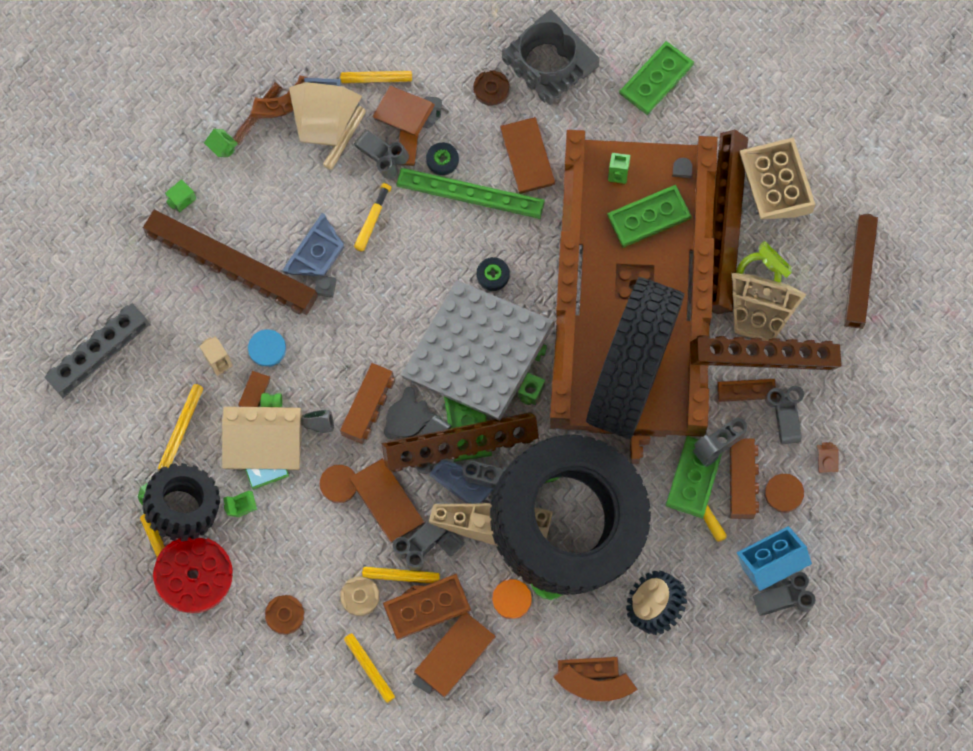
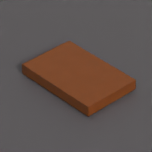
[372,86,435,137]

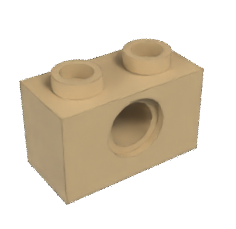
[199,336,233,376]

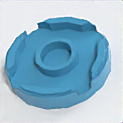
[248,329,286,367]

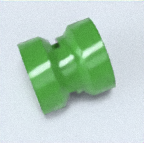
[261,393,283,407]

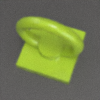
[736,240,792,283]

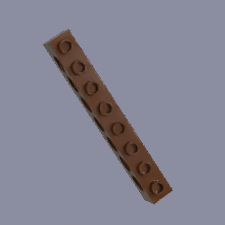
[690,335,842,371]
[381,412,539,472]

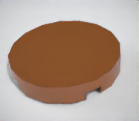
[320,464,356,503]
[765,473,804,513]
[265,595,305,635]

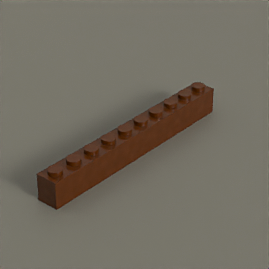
[712,129,748,314]
[142,209,318,315]

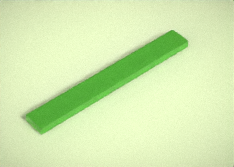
[396,168,545,219]

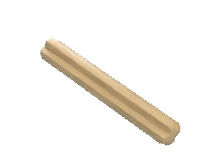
[323,106,366,170]

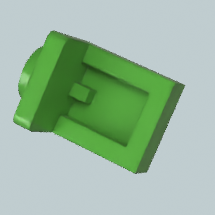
[223,491,257,517]

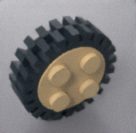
[626,570,687,635]

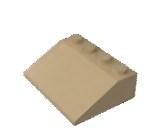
[739,137,816,219]
[222,407,303,470]

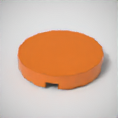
[492,579,532,619]

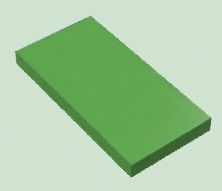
[619,41,694,115]
[607,185,692,248]
[444,397,492,462]
[665,436,722,519]

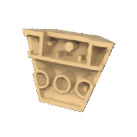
[289,82,362,146]
[732,273,806,341]

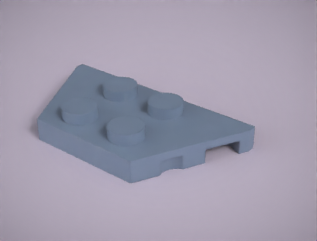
[282,213,344,277]

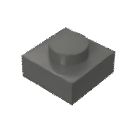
[315,275,337,298]

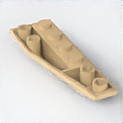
[429,503,553,546]

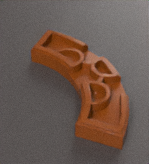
[250,75,308,118]
[553,664,638,701]

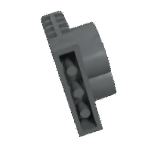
[502,9,600,105]

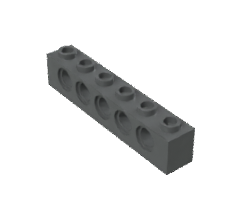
[44,303,150,398]

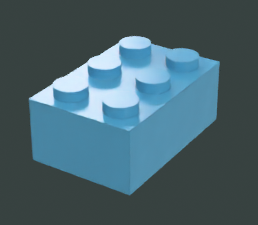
[737,526,812,591]

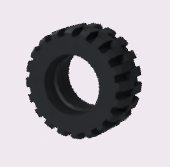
[142,463,220,541]

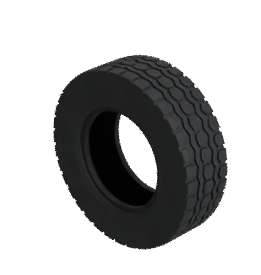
[586,277,684,439]
[490,435,651,595]

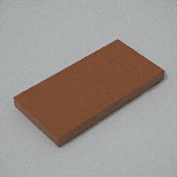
[500,117,555,194]
[349,458,424,543]
[383,574,471,641]
[414,613,496,698]

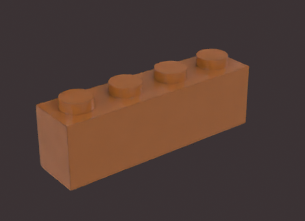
[340,363,395,444]
[730,438,759,519]

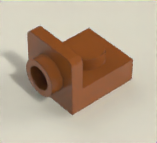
[630,433,651,464]

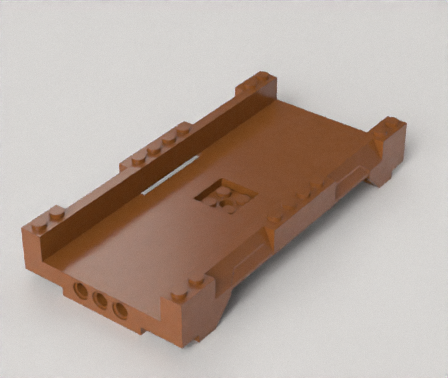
[550,130,718,437]

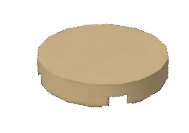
[340,576,380,616]

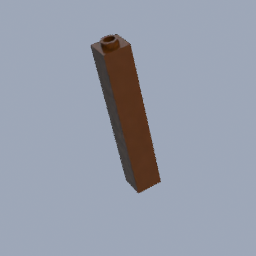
[844,214,878,329]

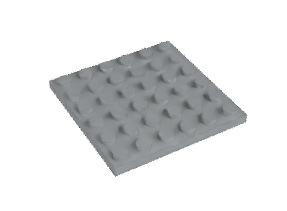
[401,280,555,421]

